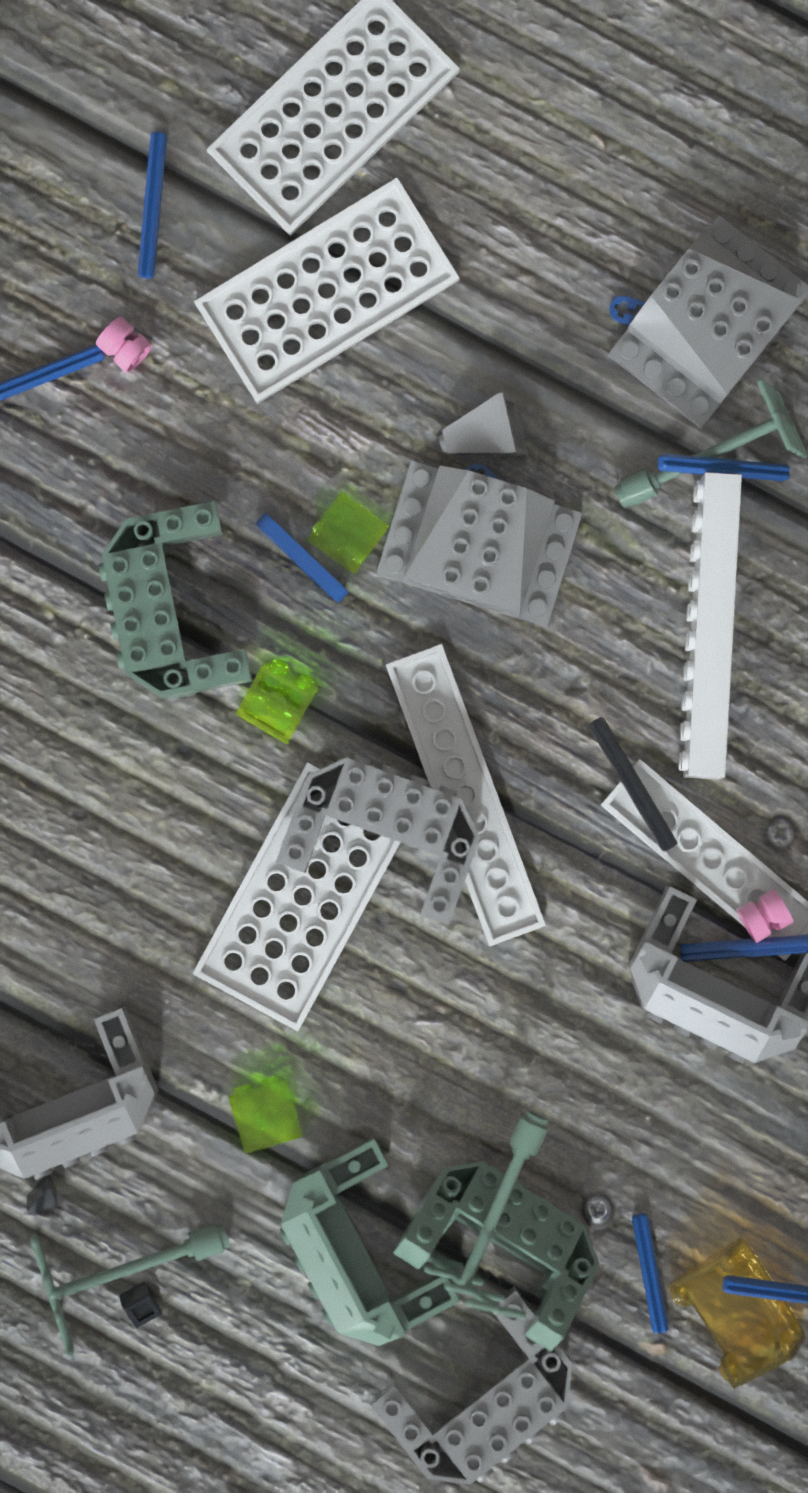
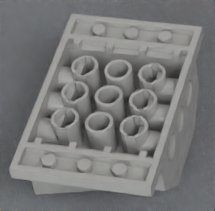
[608,215,808,429]
[376,460,582,628]

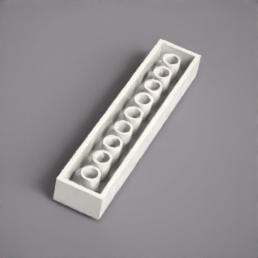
[678,473,742,780]

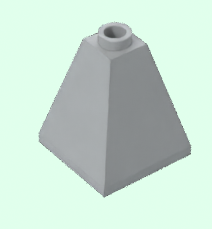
[439,393,529,458]

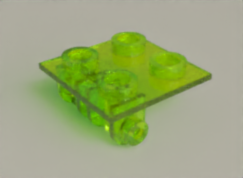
[307,492,389,574]

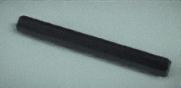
[589,717,677,852]

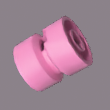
[96,316,153,373]
[737,889,793,943]

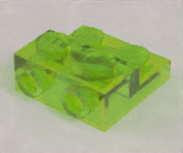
[235,658,319,744]
[228,1075,303,1154]

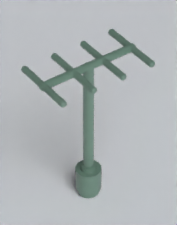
[614,379,808,508]
[424,1110,549,1319]
[30,1223,230,1358]

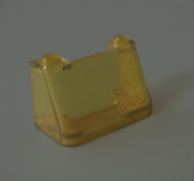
[667,1238,805,1389]

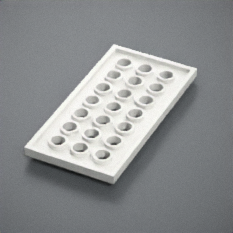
[207,0,460,236]
[194,178,460,404]
[192,762,401,1031]

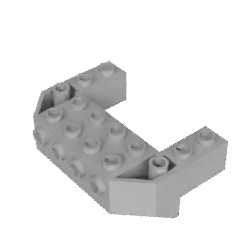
[276,754,480,925]
[627,886,808,1064]
[0,1007,158,1180]
[371,1286,573,1485]

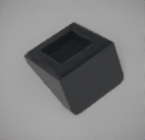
[27,1174,57,1215]
[119,1282,163,1328]

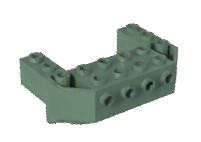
[98,501,253,700]
[279,1136,460,1346]
[393,1161,600,1351]

